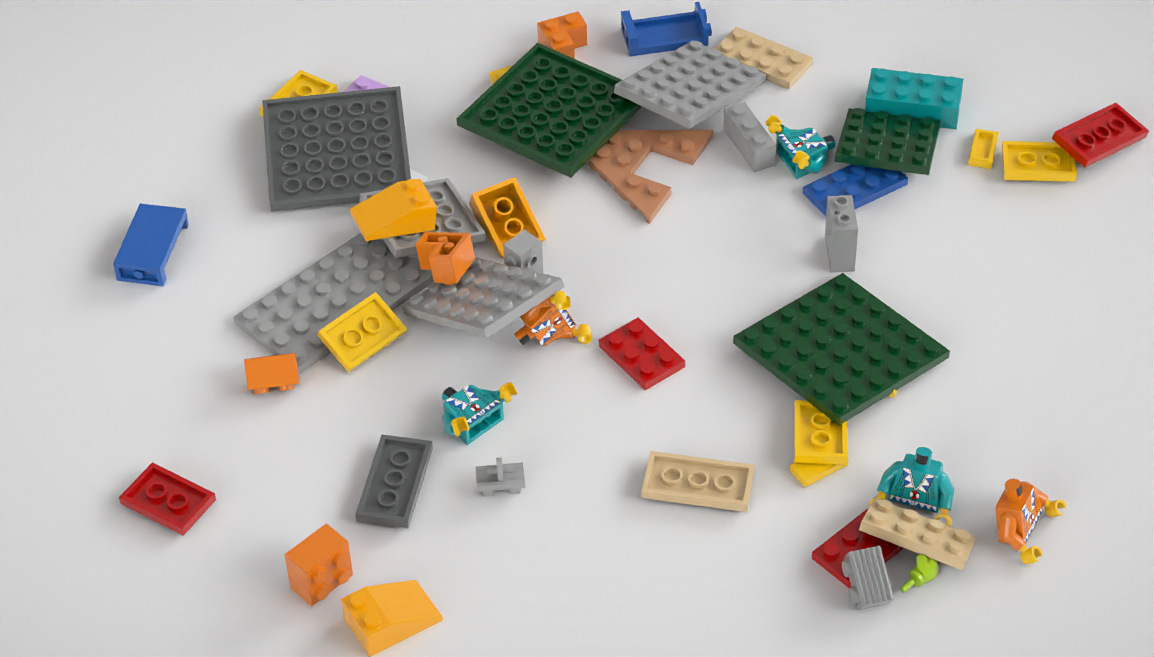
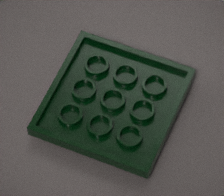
[834,108,941,175]

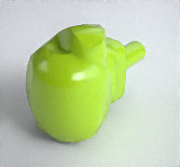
[900,554,939,593]

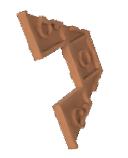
[588,130,714,224]

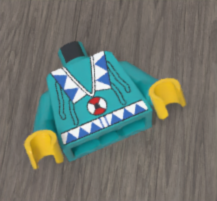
[765,115,836,179]
[442,382,518,445]
[869,447,954,527]

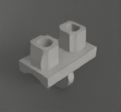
[475,458,525,497]

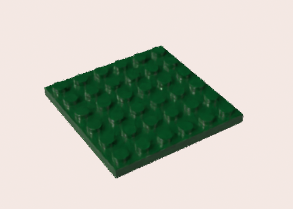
[456,43,643,178]
[733,273,950,425]

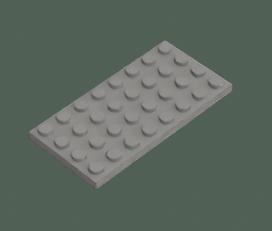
[234,233,434,374]

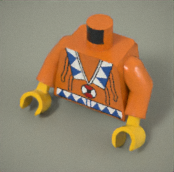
[514,291,592,346]
[995,479,1066,564]

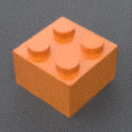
[284,523,353,606]

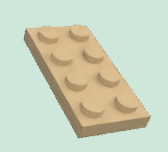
[714,26,813,89]
[641,451,755,512]
[859,498,977,571]

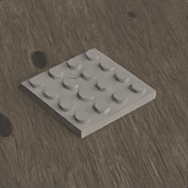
[359,178,486,258]

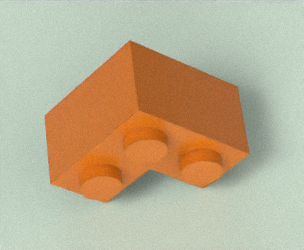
[537,11,587,59]
[416,232,475,285]

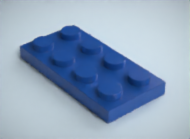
[803,164,908,216]

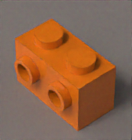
[244,353,300,394]

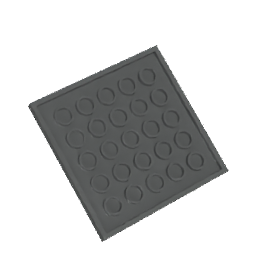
[262,86,411,212]

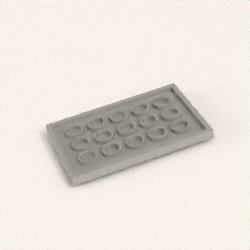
[614,41,767,129]
[401,257,565,338]

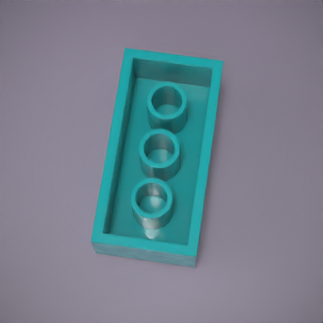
[865,68,964,130]

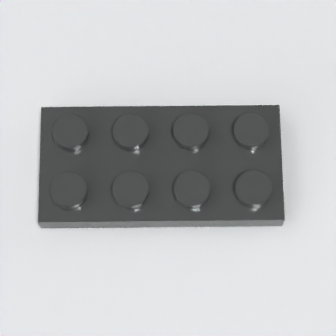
[355,434,433,528]

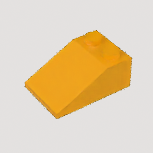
[469,177,546,258]
[350,179,437,241]
[341,580,443,657]

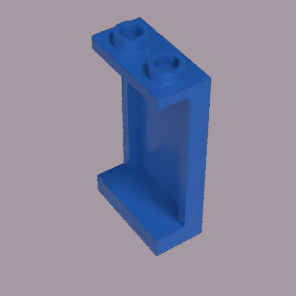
[621,2,712,57]
[113,203,189,286]

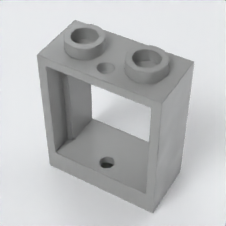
[825,195,858,273]

